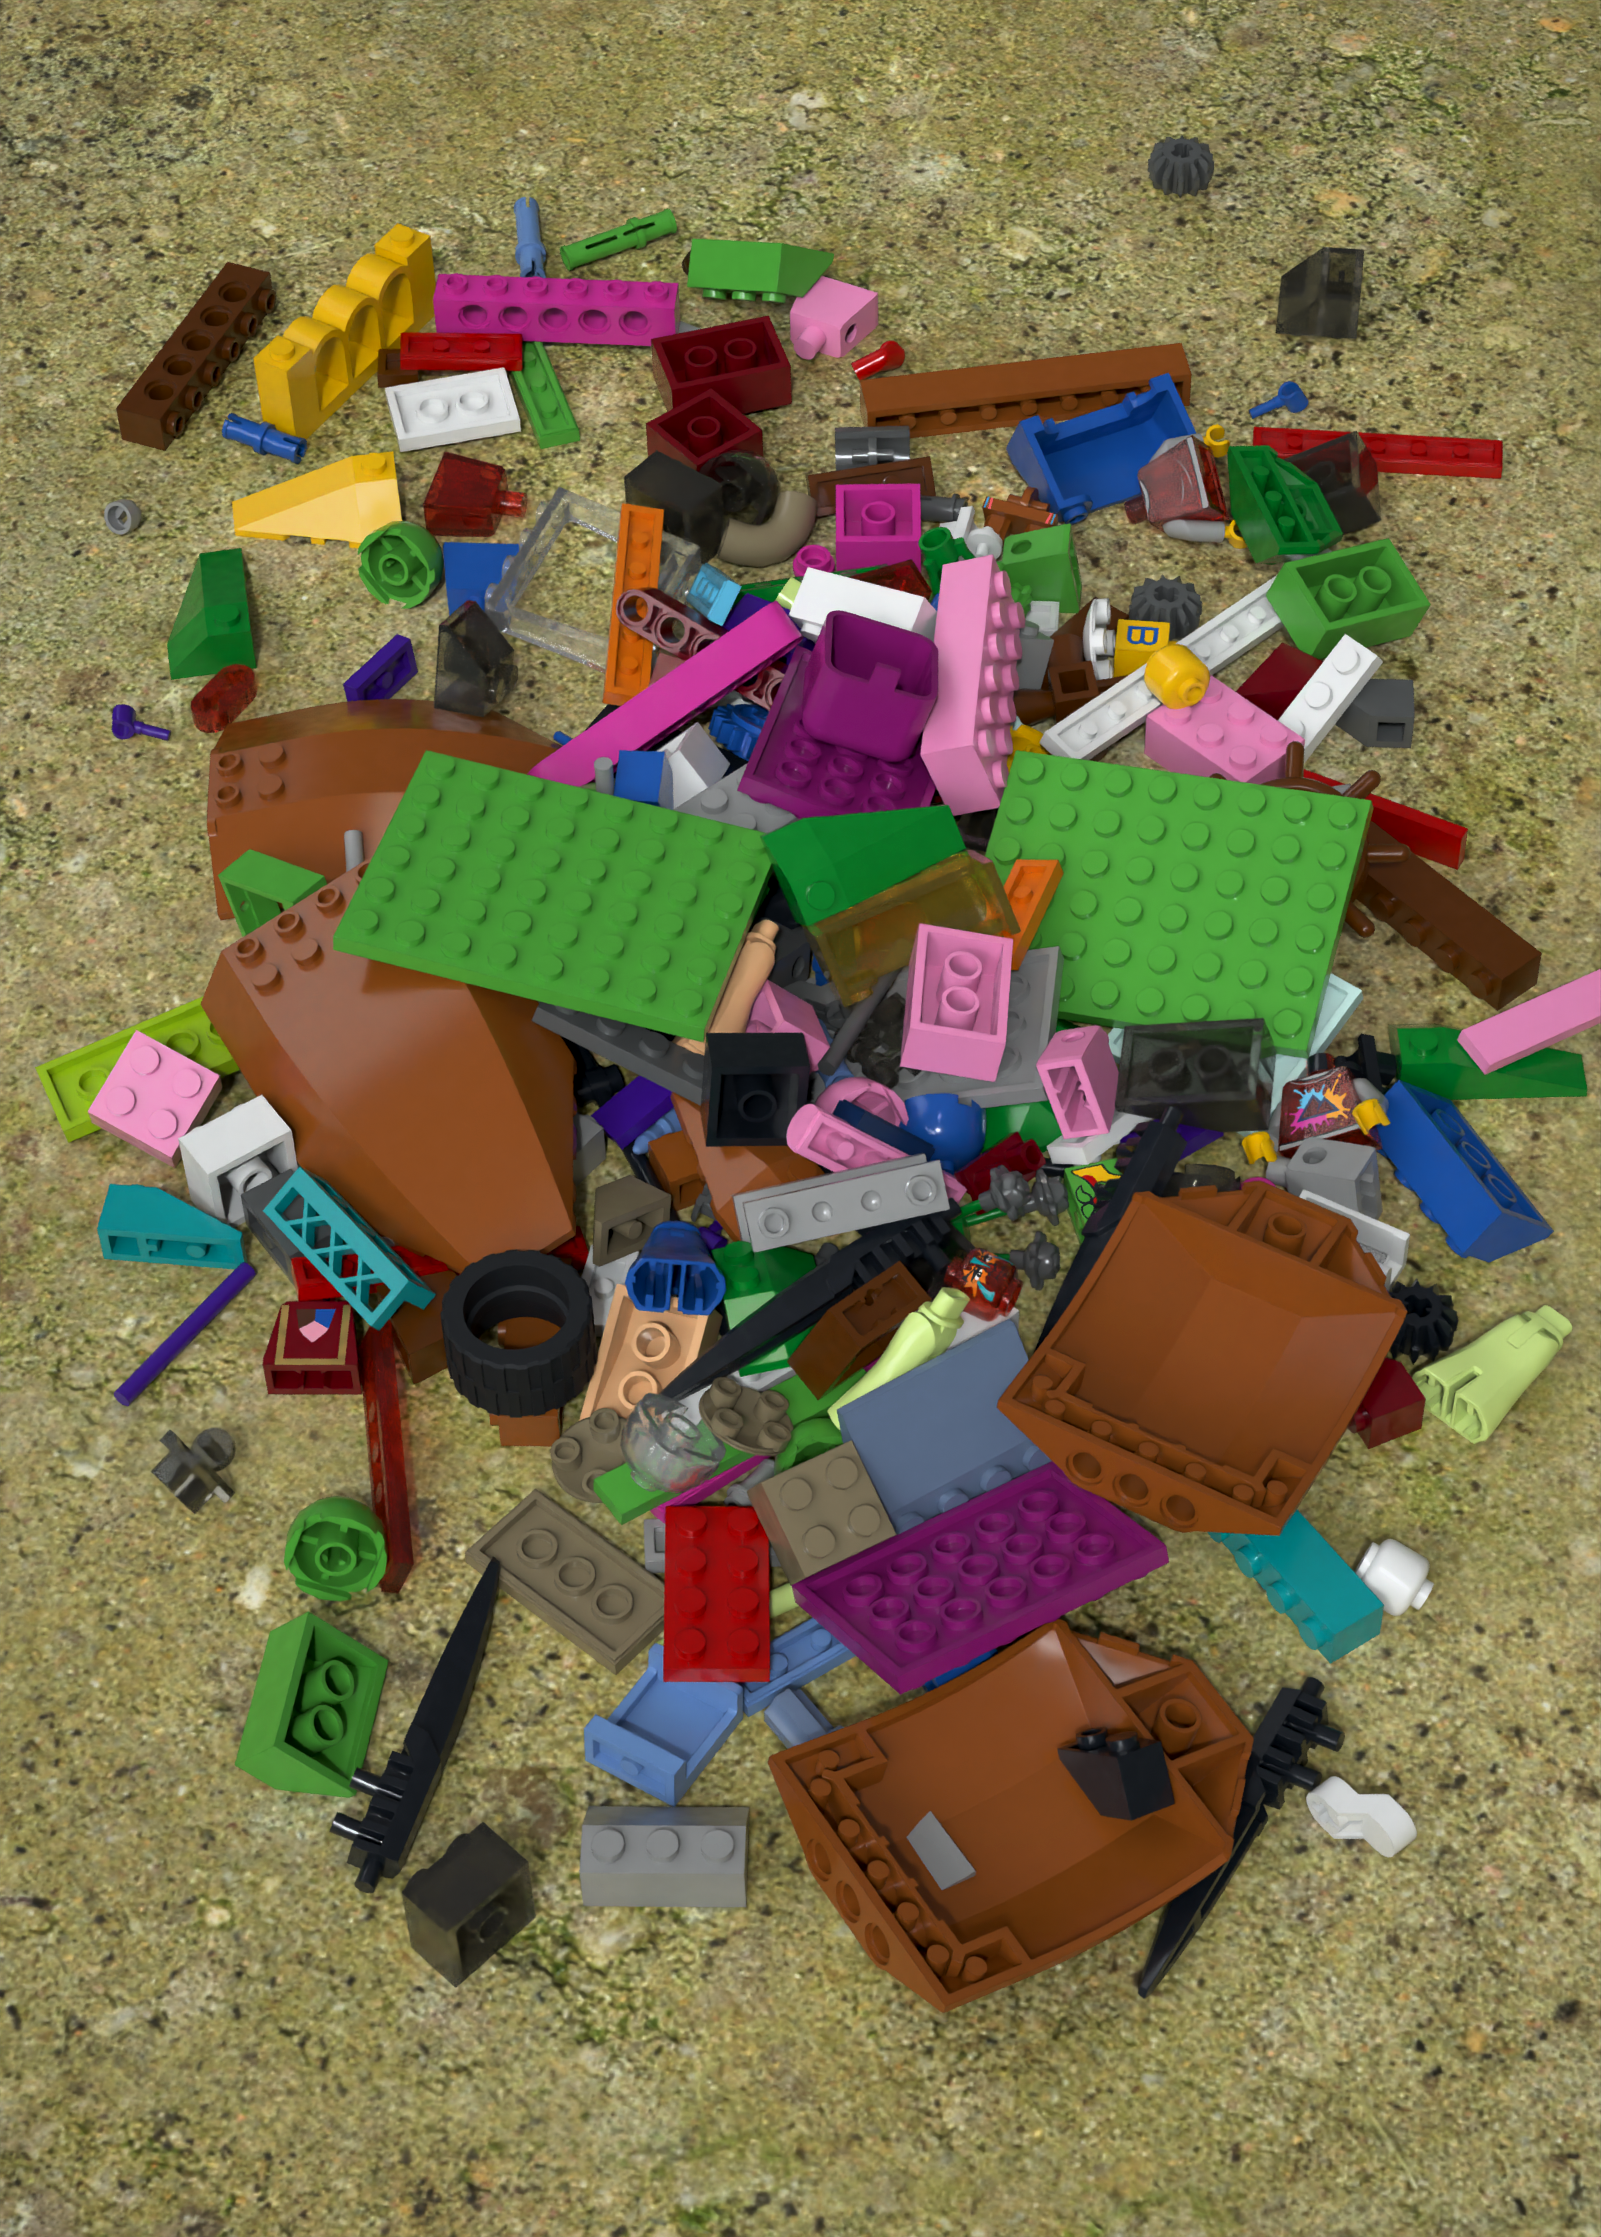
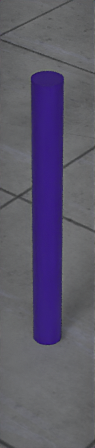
[114,1262,256,1406]

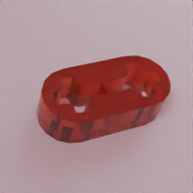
[191,664,257,733]

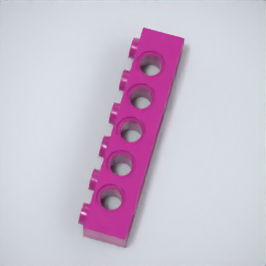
[433,273,680,346]

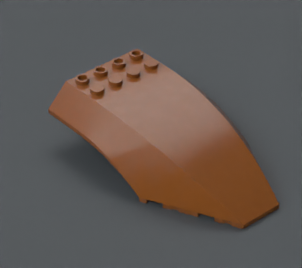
[200,856,577,1274]

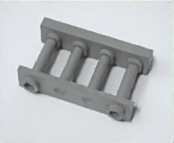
[731,1153,950,1253]

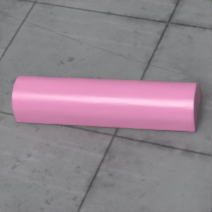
[786,1104,967,1204]

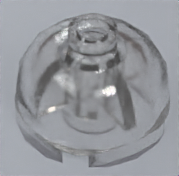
[620,1393,726,1493]

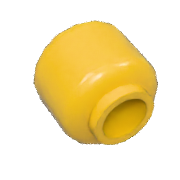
[1144,644,1210,709]

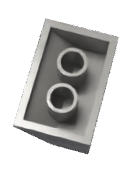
[579,1806,750,1907]

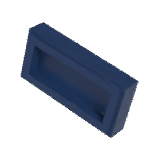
[832,1099,935,1162]

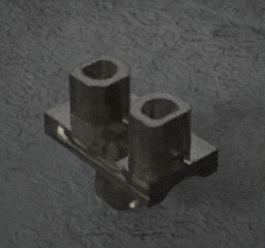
[151,1428,236,1514]

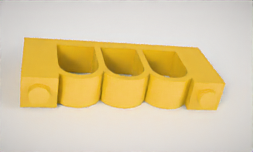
[253,223,436,440]

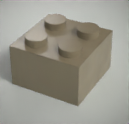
[746,1440,897,1586]

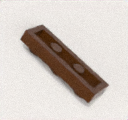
[805,456,936,517]

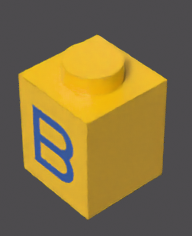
[1113,619,1177,678]

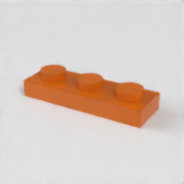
[981,859,1064,970]

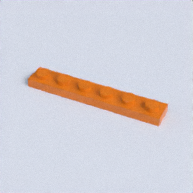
[602,503,664,706]

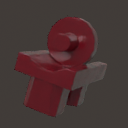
[954,1131,1046,1216]

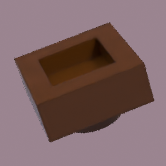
[377,349,420,388]

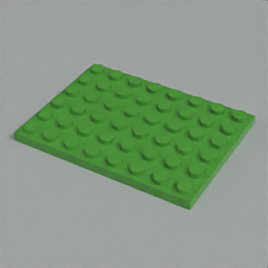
[333,750,773,1042]
[980,750,1373,1059]

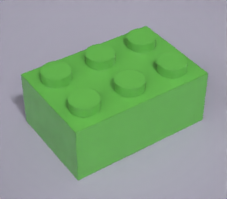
[1266,538,1431,659]

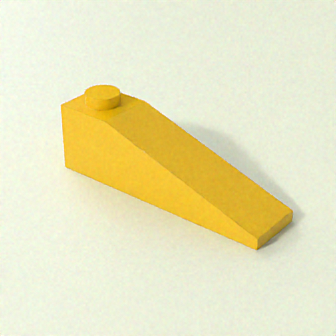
[232,451,402,548]

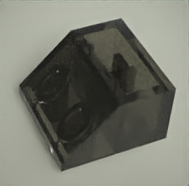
[1276,247,1364,339]

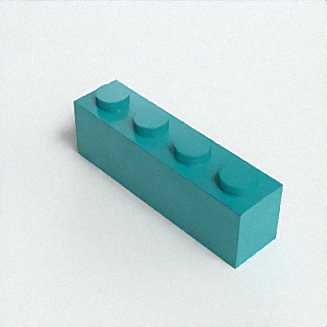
[1208,1510,1384,1664]

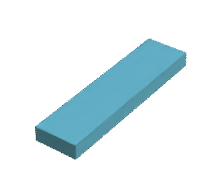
[686,562,742,626]

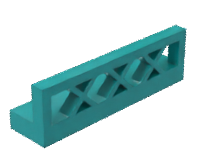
[263,1166,436,1331]

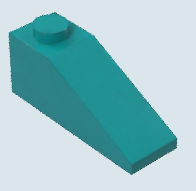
[97,1184,248,1270]

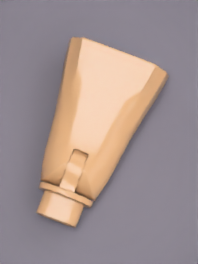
[672,920,779,1056]

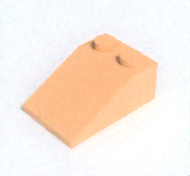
[579,1284,723,1447]

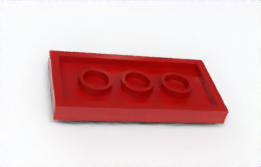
[663,1506,770,1682]

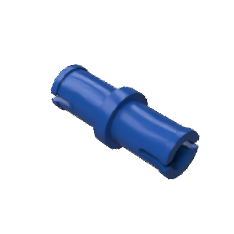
[222,413,307,464]

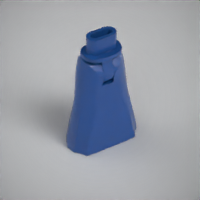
[625,1221,726,1316]

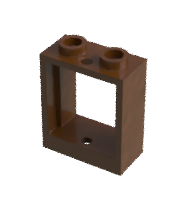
[787,1261,932,1400]

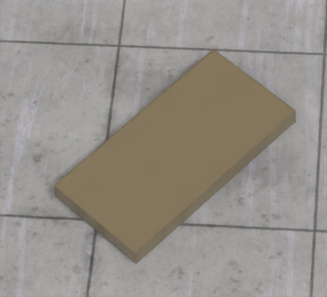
[465,1488,664,1675]

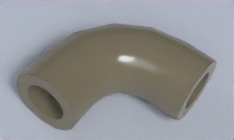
[717,491,818,567]

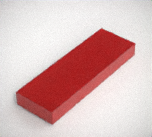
[400,332,522,371]

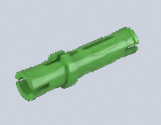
[560,208,677,271]

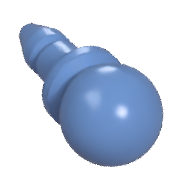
[632,1107,682,1155]

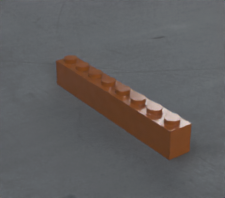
[860,343,1192,439]

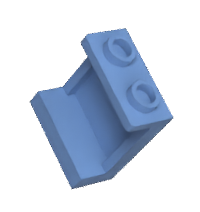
[584,1643,743,1807]

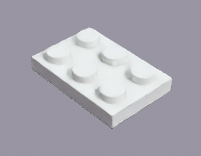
[385,367,521,452]

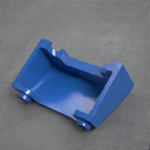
[1006,373,1208,525]

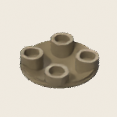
[699,1377,794,1456]
[550,1408,652,1503]

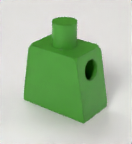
[996,524,1082,613]

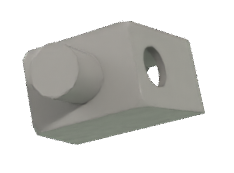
[1266,1137,1383,1220]

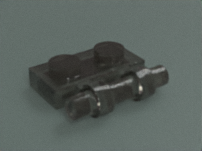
[833,992,922,1089]

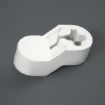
[1306,1776,1417,1858]

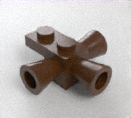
[1013,634,1128,761]

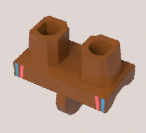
[982,486,1058,548]

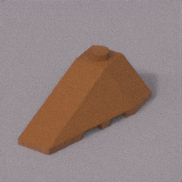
[670,1092,825,1242]

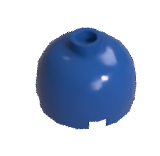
[899,1093,986,1176]

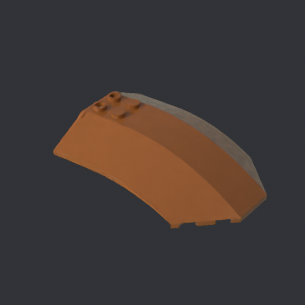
[207,699,562,920]
[996,1181,1407,1536]
[768,1619,1254,2013]

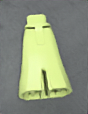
[827,1287,970,1430]
[1412,1305,1572,1444]

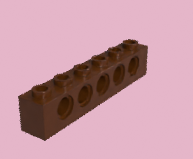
[116,262,276,451]

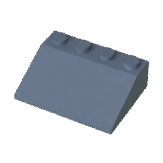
[837,1319,1052,1538]

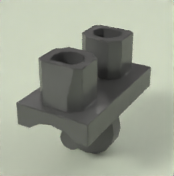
[835,426,910,470]

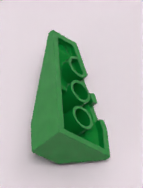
[167,548,257,680]
[760,805,966,927]
[1388,1023,1588,1100]

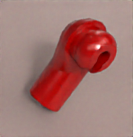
[851,340,905,382]

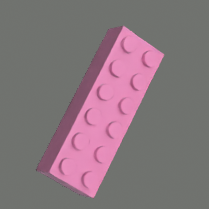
[920,554,1025,816]

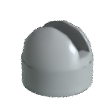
[104,499,142,535]

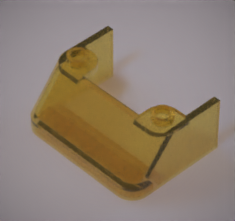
[801,850,1021,1007]

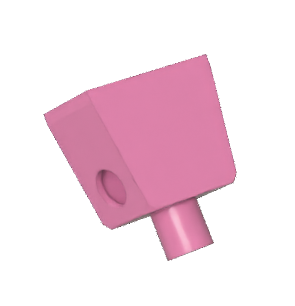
[790,276,878,360]
[1036,1025,1121,1139]

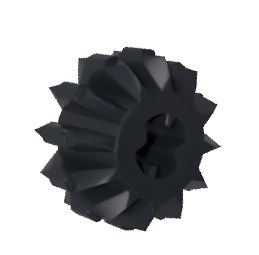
[1389,1278,1458,1365]

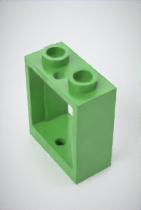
[218,849,327,937]

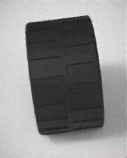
[440,1249,597,1418]

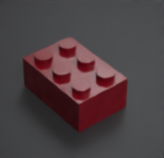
[651,315,792,414]

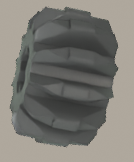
[1148,135,1214,198]
[1129,574,1202,641]

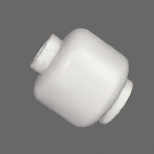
[1354,1539,1434,1616]

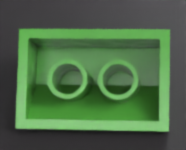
[687,239,834,304]
[235,1611,389,1798]

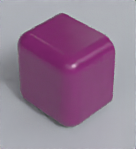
[802,610,938,762]

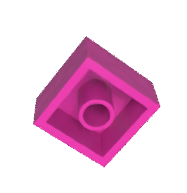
[836,484,921,580]

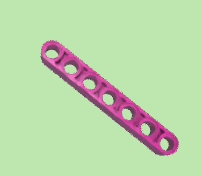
[527,601,804,787]

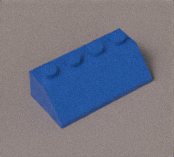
[1369,1080,1554,1263]

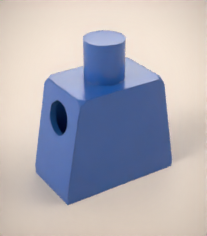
[443,542,527,632]

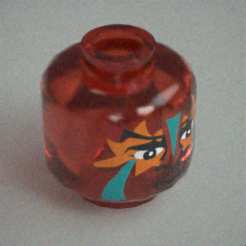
[944,1248,1023,1322]

